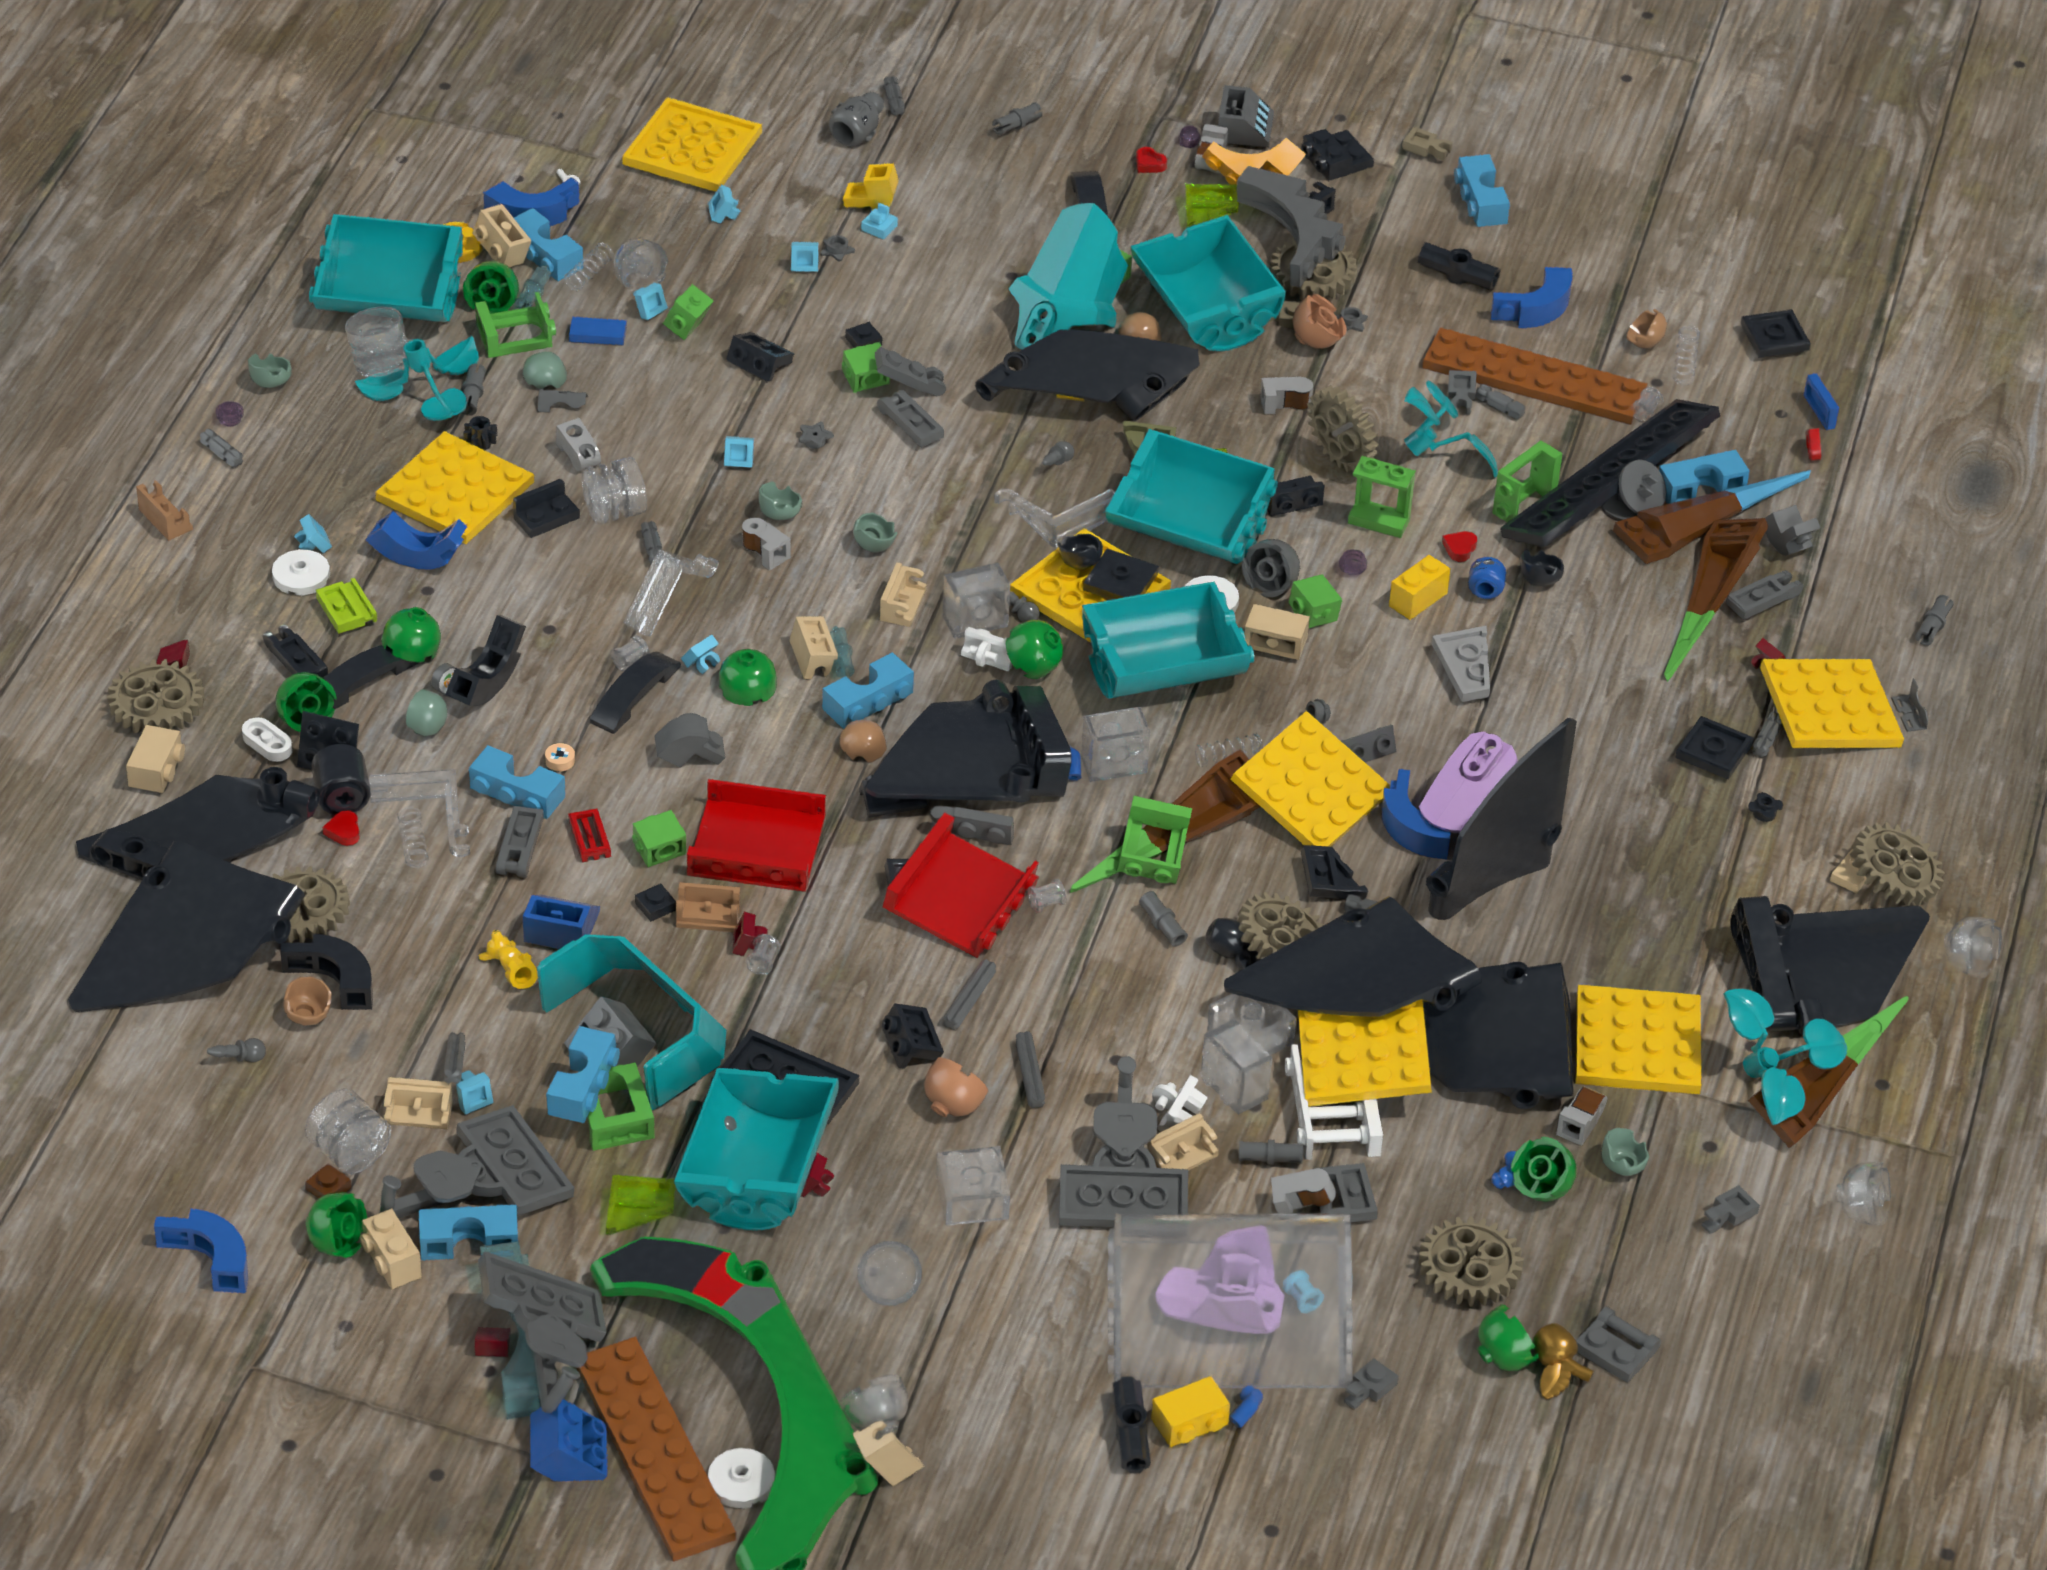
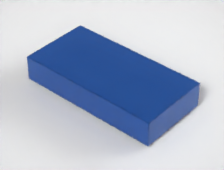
[569,317,627,345]
[1804,373,1839,430]

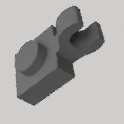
[1701,1185,1760,1234]
[1344,1358,1399,1409]

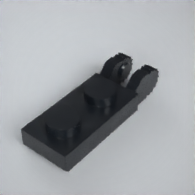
[262,624,328,677]

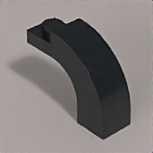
[445,615,526,706]
[280,934,373,1010]

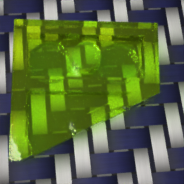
[1185,184,1239,228]
[606,1175,677,1235]

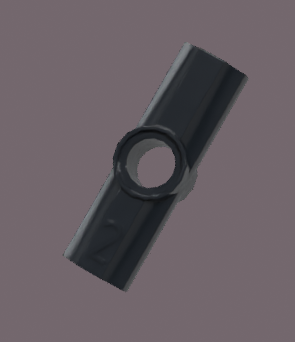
[1418,242,1501,291]
[1112,1376,1151,1473]

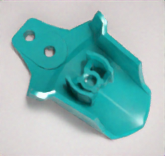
[1008,203,1128,350]

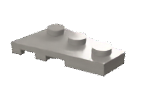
[1432,626,1490,702]

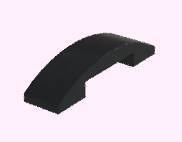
[1071,171,1108,216]
[323,645,420,709]
[590,651,681,734]

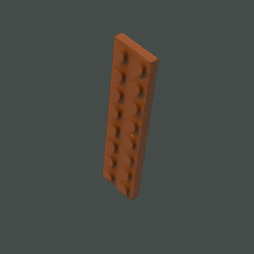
[1422,327,1648,425]
[576,1337,736,1562]

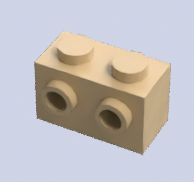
[473,204,532,267]
[1244,604,1310,660]
[126,725,185,793]
[360,1209,422,1289]

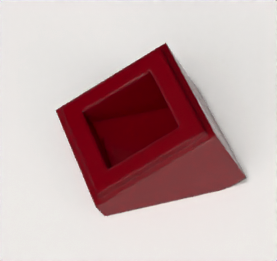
[156,640,190,669]
[474,1327,511,1357]

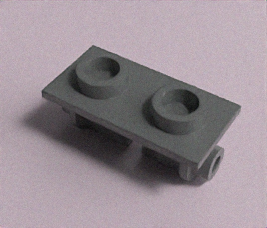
[1341,724,1397,762]

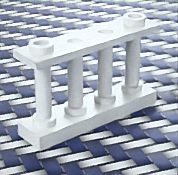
[1285,1044,1383,1160]

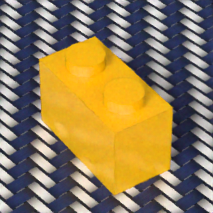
[1389,554,1451,620]
[1151,1376,1230,1447]

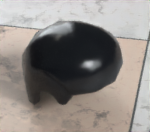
[1058,534,1103,570]
[1520,550,1564,586]

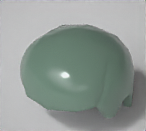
[522,351,567,389]
[248,353,292,388]
[758,482,802,520]
[853,512,898,552]
[406,689,448,737]
[1601,1128,1650,1176]

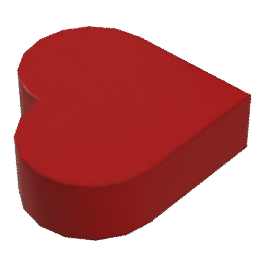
[1136,147,1167,173]
[1805,428,1821,461]
[1442,531,1478,562]
[322,811,360,846]

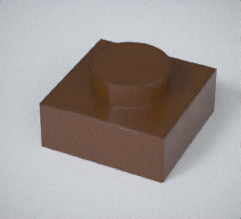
[305,1164,352,1199]

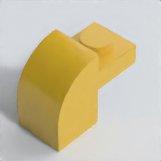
[843,163,898,210]

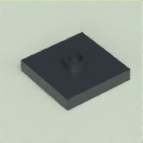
[1740,309,1811,358]
[1083,548,1159,600]
[1675,716,1754,780]

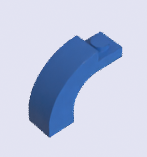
[483,178,579,226]
[1491,267,1572,328]
[366,511,467,570]
[1381,769,1451,860]
[154,1209,249,1293]

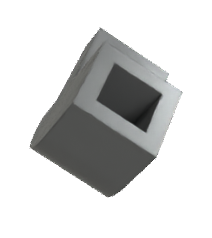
[1765,505,1821,555]
[654,715,726,768]

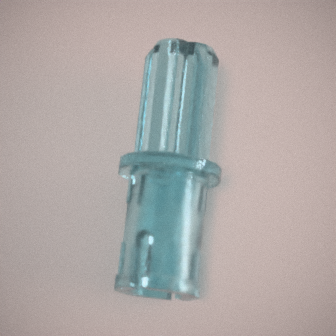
[515,265,551,309]
[830,626,855,678]

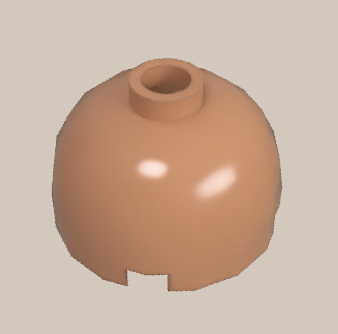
[1292,294,1347,349]
[924,1057,988,1117]

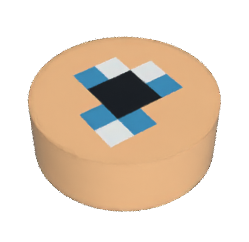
[545,743,575,771]

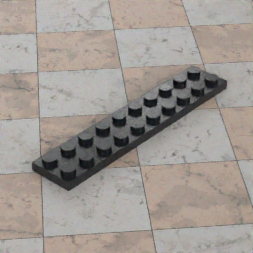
[1500,399,1721,547]

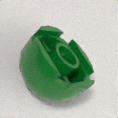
[463,261,519,314]
[381,607,441,662]
[1005,620,1064,680]
[719,649,777,706]
[275,672,336,732]
[1511,1136,1576,1202]
[306,1192,367,1258]
[1477,1304,1539,1371]

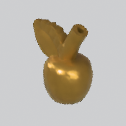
[1533,1323,1594,1399]

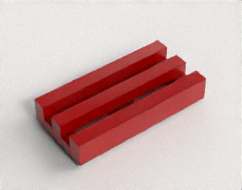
[568,808,611,862]

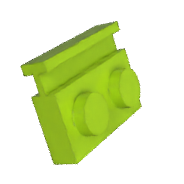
[316,578,377,634]

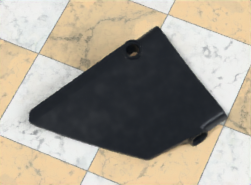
[865,679,1071,802]
[1426,718,1577,920]
[68,840,305,1012]
[1224,896,1482,1017]
[1730,896,1930,1035]
[1423,962,1574,1109]

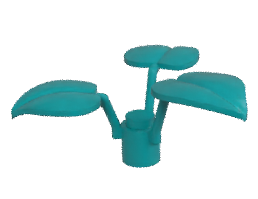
[355,336,479,421]
[1404,380,1498,479]
[1723,989,1847,1125]

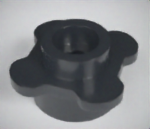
[1748,792,1783,822]

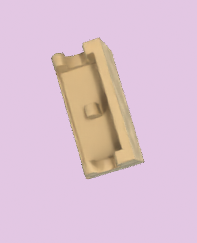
[880,562,926,627]
[789,616,838,679]
[384,1077,453,1129]
[1147,1113,1218,1171]
[853,1421,924,1486]

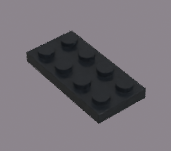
[721,1029,859,1125]

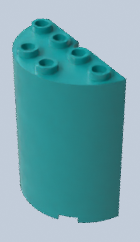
[309,214,463,322]
[1131,215,1286,351]
[1105,429,1278,564]
[1082,581,1254,698]
[674,1068,839,1230]

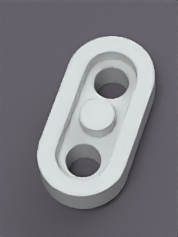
[242,717,292,761]

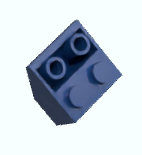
[523,895,600,949]
[530,1399,607,1482]

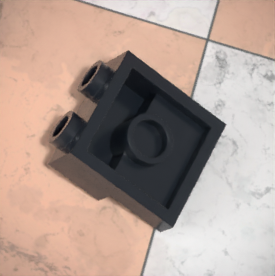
[1301,128,1374,181]

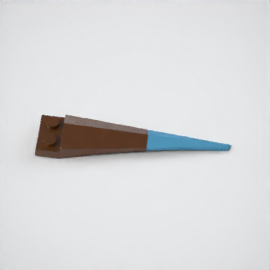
[1613,470,1811,564]

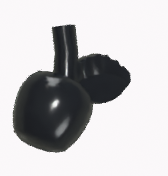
[1206,918,1261,971]

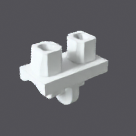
[961,627,1012,671]
[1152,1075,1208,1132]

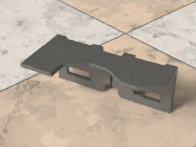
[537,389,588,412]
[1891,678,1929,732]

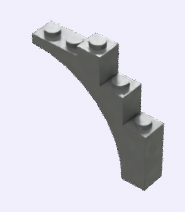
[1237,166,1346,287]

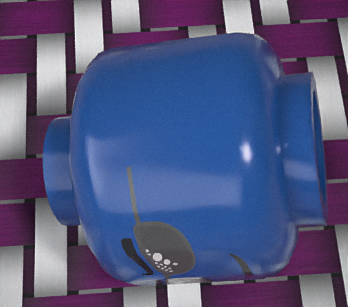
[1468,557,1506,599]

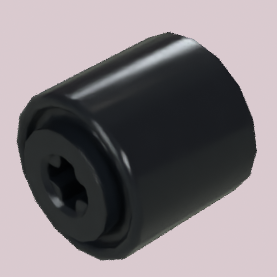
[311,744,371,815]

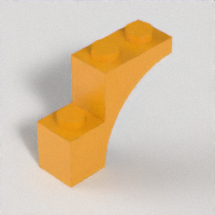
[1202,138,1306,188]

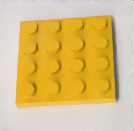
[622,97,762,192]
[375,431,534,544]
[1010,528,1171,643]
[1760,659,1904,748]
[1230,711,1390,847]
[1575,985,1701,1094]
[1298,999,1432,1106]

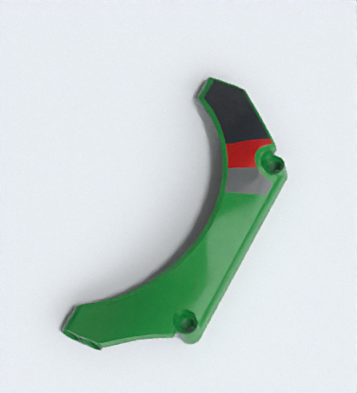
[590,1236,878,1570]

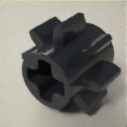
[463,416,497,450]

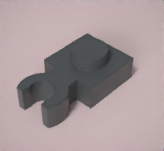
[1448,370,1477,415]

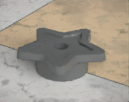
[821,235,855,261]
[1336,307,1368,332]
[799,422,834,449]

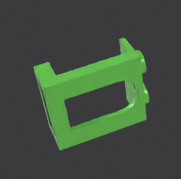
[475,292,556,358]
[1492,440,1563,522]
[1348,456,1416,538]
[1117,796,1192,884]
[586,1063,655,1151]

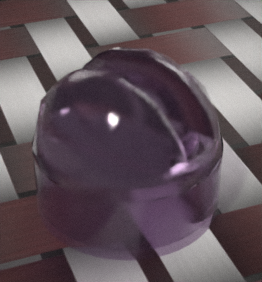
[1179,125,1200,148]

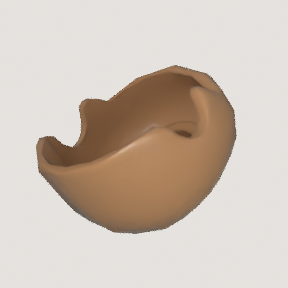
[1626,309,1667,349]
[1119,312,1162,341]
[839,720,887,762]
[283,976,332,1026]

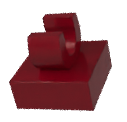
[1751,638,1786,669]
[732,912,768,956]
[801,1153,835,1197]

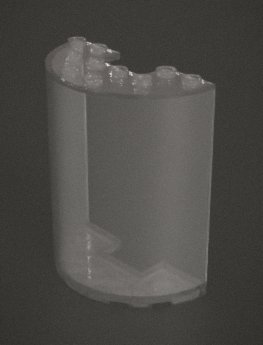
[1107,1213,1353,1388]

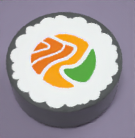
[432,663,456,694]

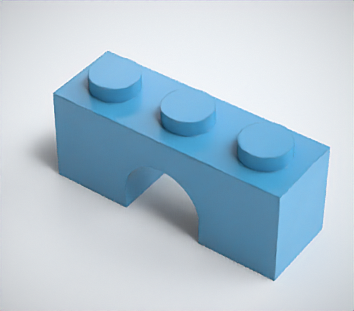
[1454,154,1510,227]
[514,208,583,281]
[1659,450,1750,504]
[822,652,914,729]
[469,745,565,819]
[546,1026,620,1123]
[419,1205,519,1260]

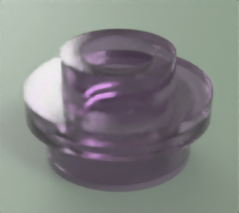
[215,401,244,427]
[1339,549,1367,575]

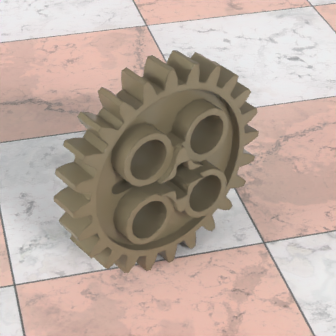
[1270,238,1358,300]
[1307,385,1379,472]
[107,659,205,733]
[1850,822,1945,906]
[273,866,350,943]
[1236,892,1325,959]
[1418,1216,1524,1307]

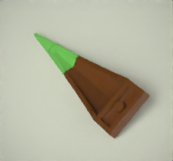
[1664,518,1768,681]
[1069,749,1261,893]
[1748,996,1909,1148]

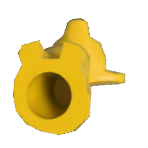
[479,930,538,989]

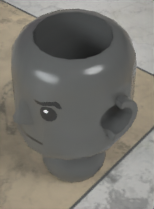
[829,92,884,147]

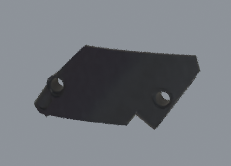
[975,329,1200,422]
[76,767,321,880]

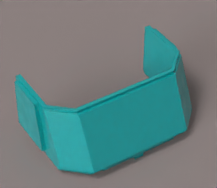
[537,934,727,1110]

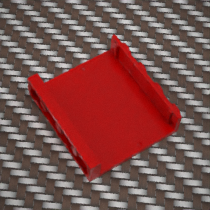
[687,779,826,892]
[882,812,1039,958]

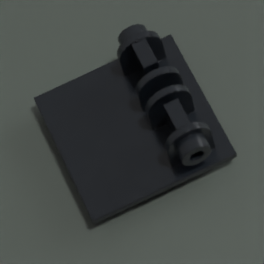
[297,711,359,770]

